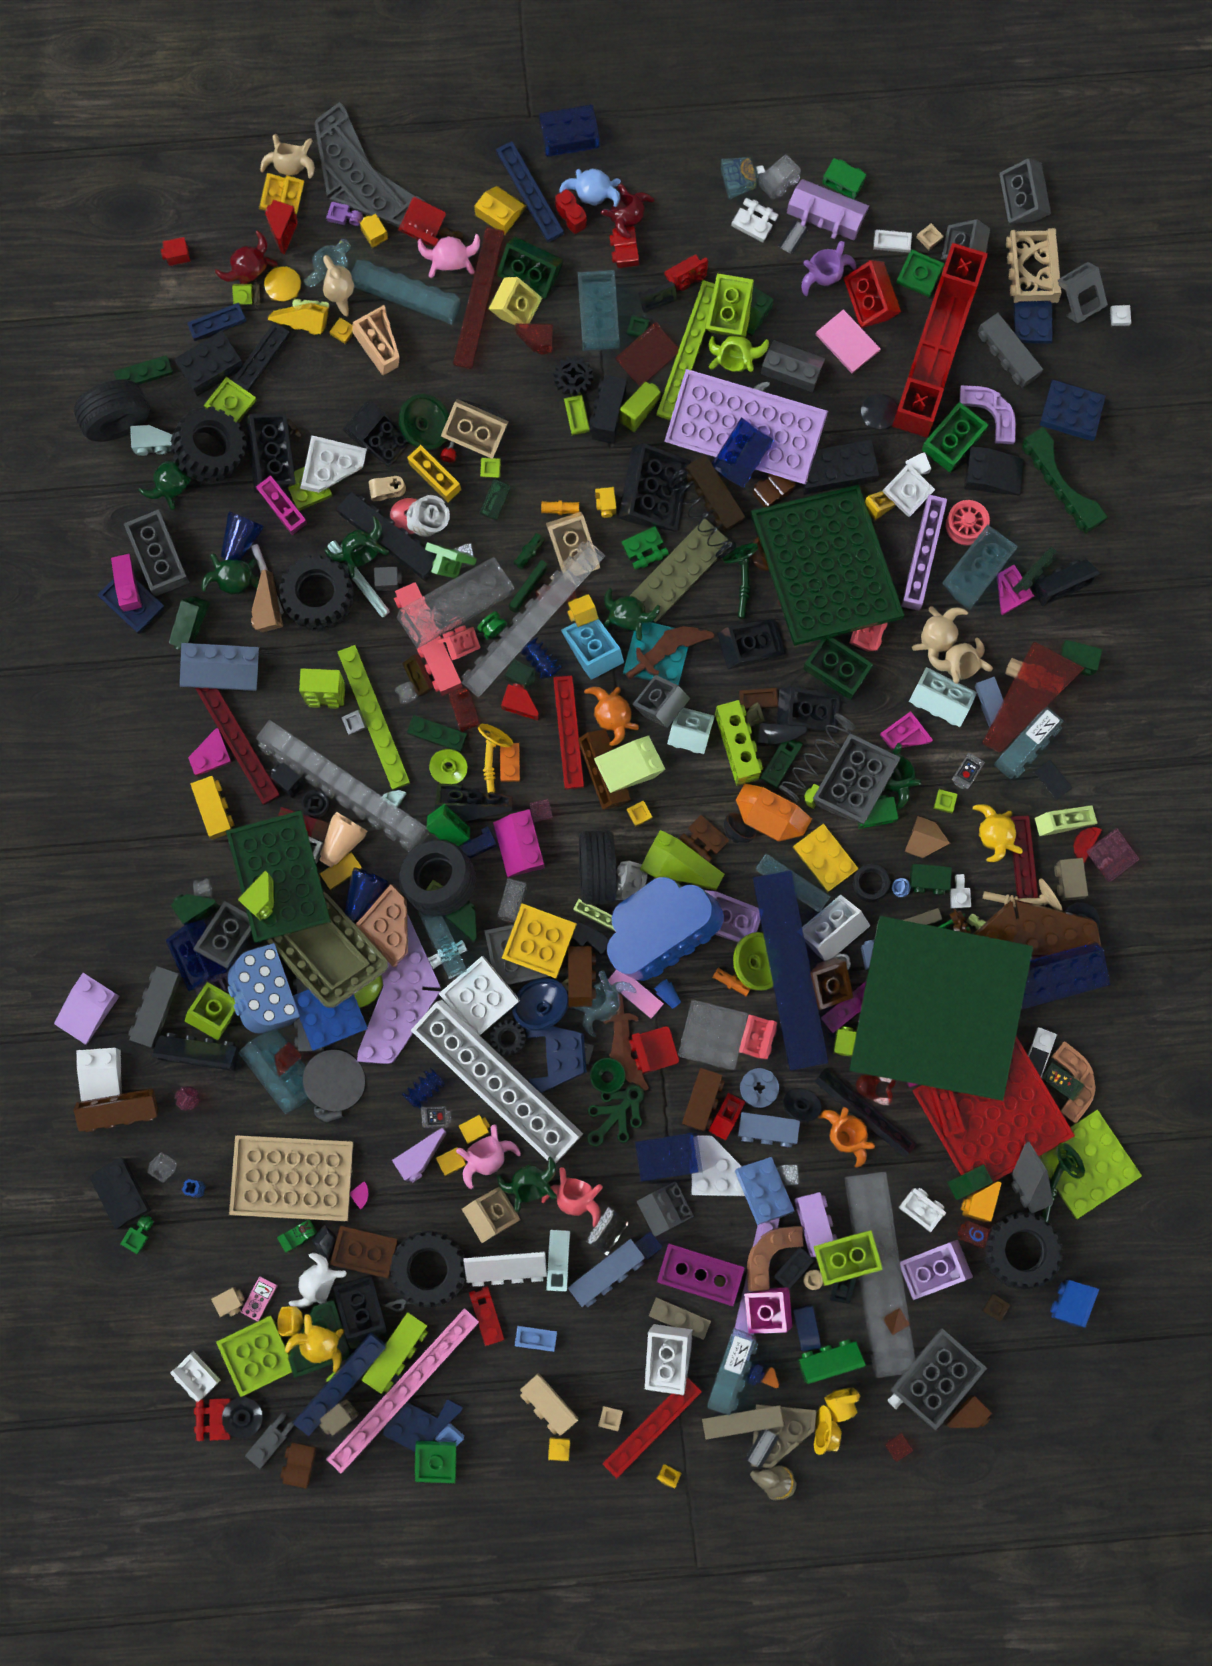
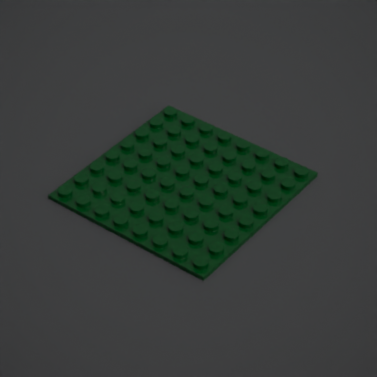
[849,916,1033,1101]

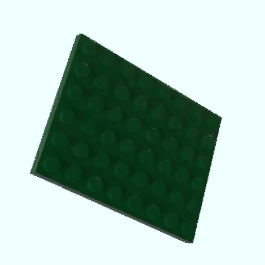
[751,485,904,646]

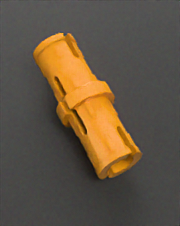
[541,500,579,515]

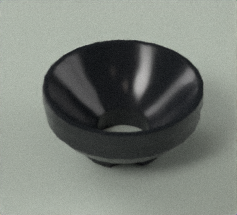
[724,813,756,843]

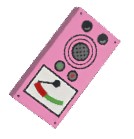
[241,1276,278,1321]

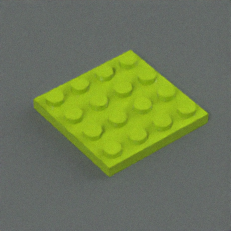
[1039,1110,1142,1219]

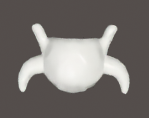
[289,1253,347,1308]

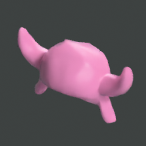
[418,234,480,278]
[456,1124,521,1189]

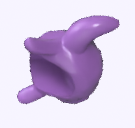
[801,241,856,296]

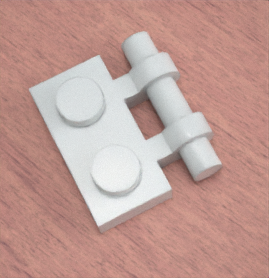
[731,198,779,242]

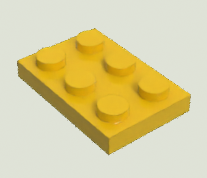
[793,824,858,893]

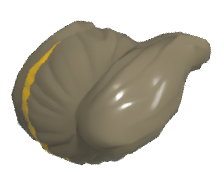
[750,1465,797,1500]

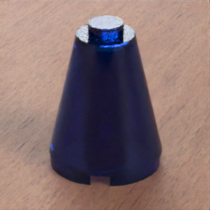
[221,511,264,561]
[344,867,389,923]

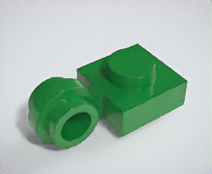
[121,1215,154,1254]

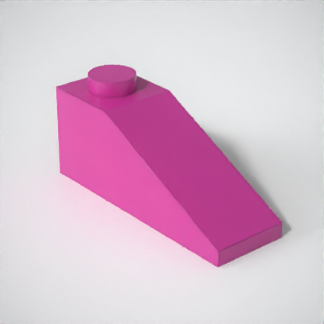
[256,476,307,535]
[111,554,142,612]

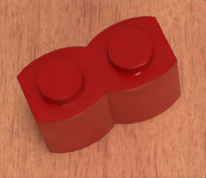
[556,189,586,234]
[609,226,639,268]

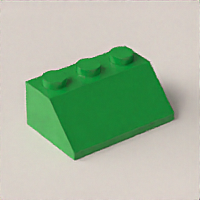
[798,1339,866,1384]

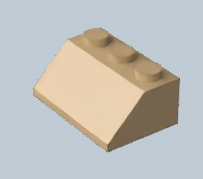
[520,1373,578,1436]

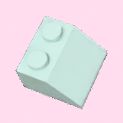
[667,708,715,754]

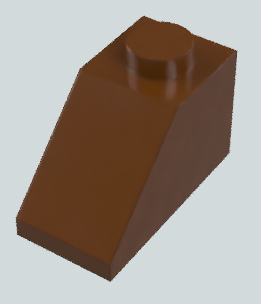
[944,1395,992,1428]

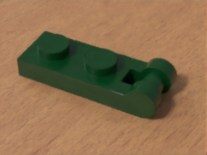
[760,739,803,789]

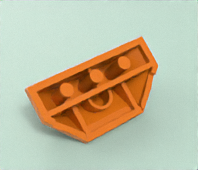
[736,783,812,842]

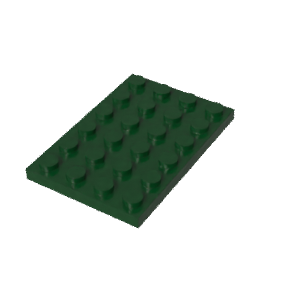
[226,810,331,943]

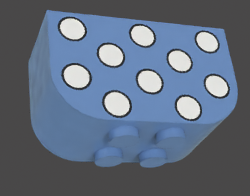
[228,943,300,1034]

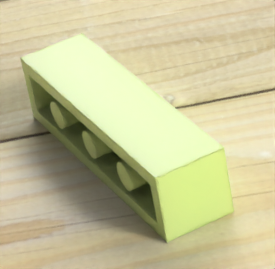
[573,899,616,932]

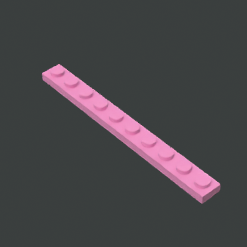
[327,1308,479,1473]

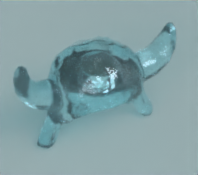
[304,238,351,286]
[571,971,637,1037]

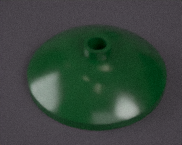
[399,394,449,450]

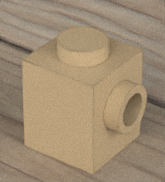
[211,1287,245,1317]

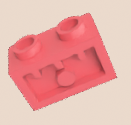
[437,625,480,660]

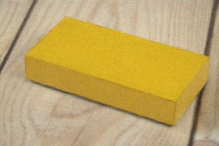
[320,852,363,890]

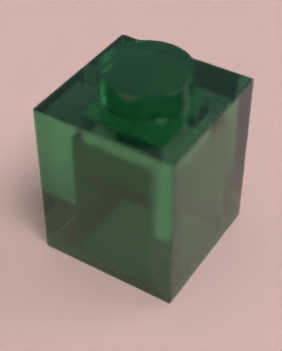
[505,659,536,690]

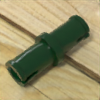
[513,533,545,569]

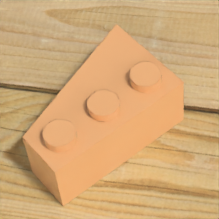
[352,305,399,375]

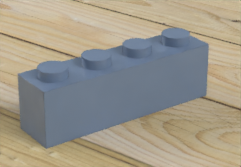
[568,1239,645,1308]

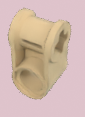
[369,476,406,501]

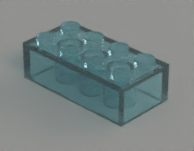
[578,270,619,351]

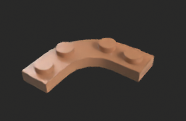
[1052,1041,1096,1124]
[747,1226,803,1291]

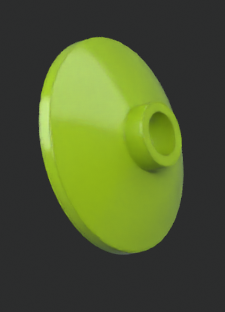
[429,749,468,784]

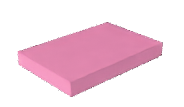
[816,309,880,374]

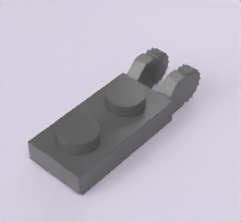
[245,1413,295,1469]

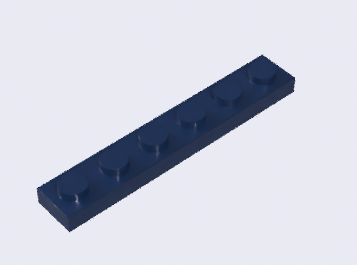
[496,141,564,243]
[293,1333,386,1436]

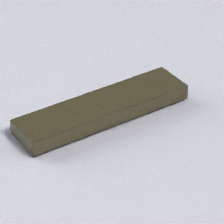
[702,1405,785,1439]

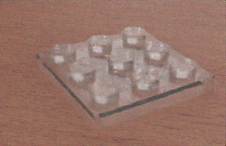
[678,1000,748,1070]

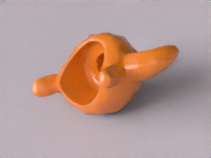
[584,687,639,746]
[818,1107,875,1168]

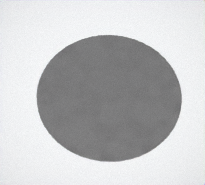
[303,1050,365,1111]

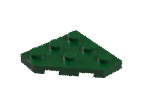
[288,1300,351,1378]

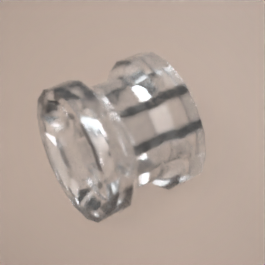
[395,682,418,704]
[193,878,212,898]

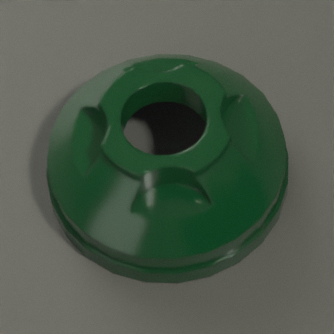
[590,1058,626,1094]

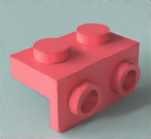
[850,623,887,652]
[739,1015,777,1059]

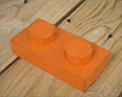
[500,743,520,782]

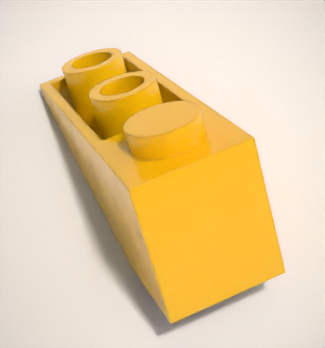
[268,303,329,334]

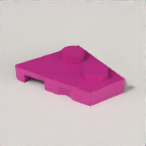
[997,565,1034,615]
[880,711,933,750]
[188,728,232,776]

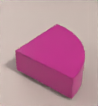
[350,1181,369,1209]

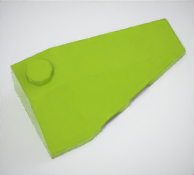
[640,830,725,890]

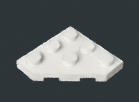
[300,436,367,493]
[692,1136,745,1196]

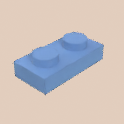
[515,1326,557,1352]

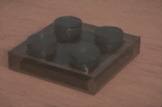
[586,1208,629,1255]

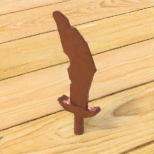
[626,626,714,679]
[603,994,649,1091]

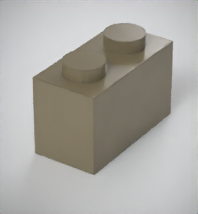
[1054,858,1088,901]

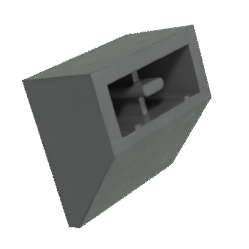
[637,1181,694,1237]

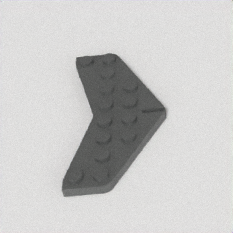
[315,102,425,227]

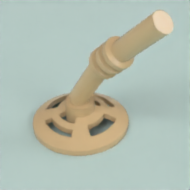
[983,878,1063,911]

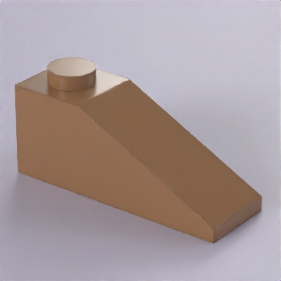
[251,570,283,632]

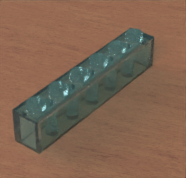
[351,259,461,324]

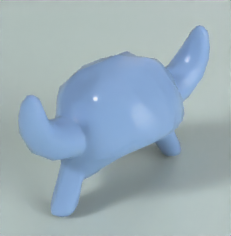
[559,168,620,207]

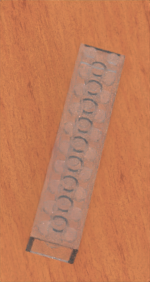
[256,720,429,852]
[845,1172,915,1378]

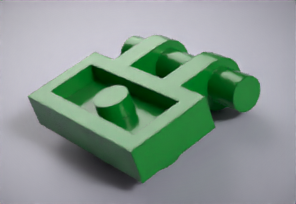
[621,526,669,570]

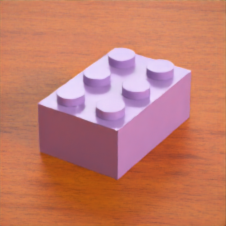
[794,1192,837,1257]

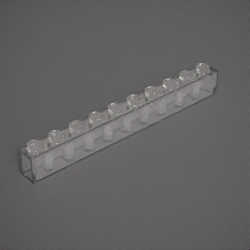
[461,540,605,698]

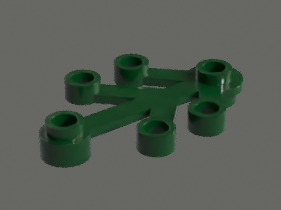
[588,1085,644,1147]

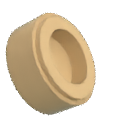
[803,1270,823,1290]

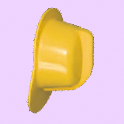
[814,1405,841,1455]

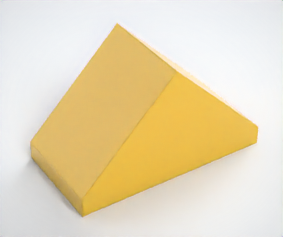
[865,491,896,521]

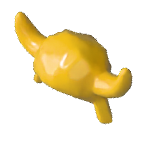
[973,804,1023,862]
[285,1314,345,1372]

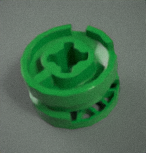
[477,611,507,640]

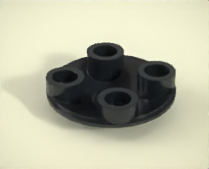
[861,394,898,429]

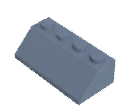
[179,643,259,691]

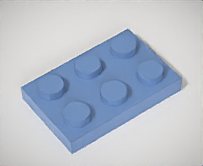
[735,1157,794,1225]

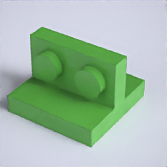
[425,542,477,579]

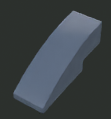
[975,677,1013,740]

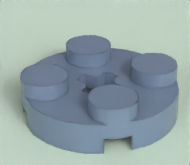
[740,1068,779,1108]

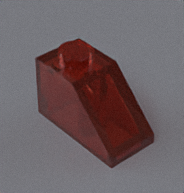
[515,323,553,354]

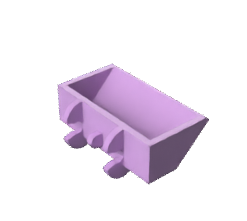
[787,179,869,240]

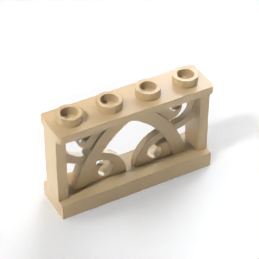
[1006,228,1061,303]

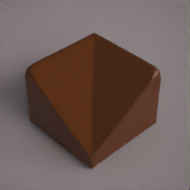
[881,1307,910,1335]

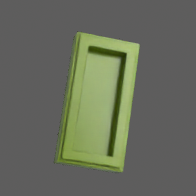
[564,395,590,435]

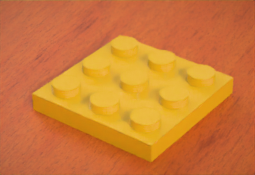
[502,904,577,979]

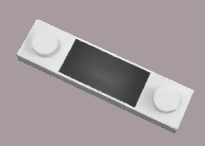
[1028,1027,1057,1077]

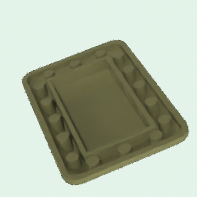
[267,892,388,1008]

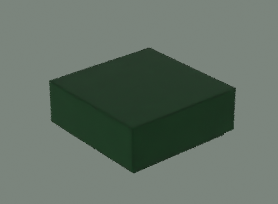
[627,316,650,339]

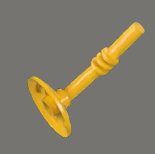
[478,724,513,793]

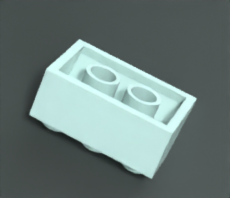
[909,667,977,727]

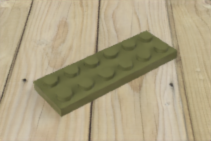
[630,518,732,623]

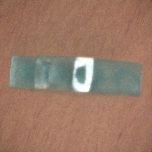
[418,912,467,979]

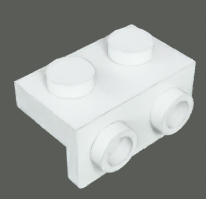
[898,1188,946,1232]
[171,1351,220,1402]

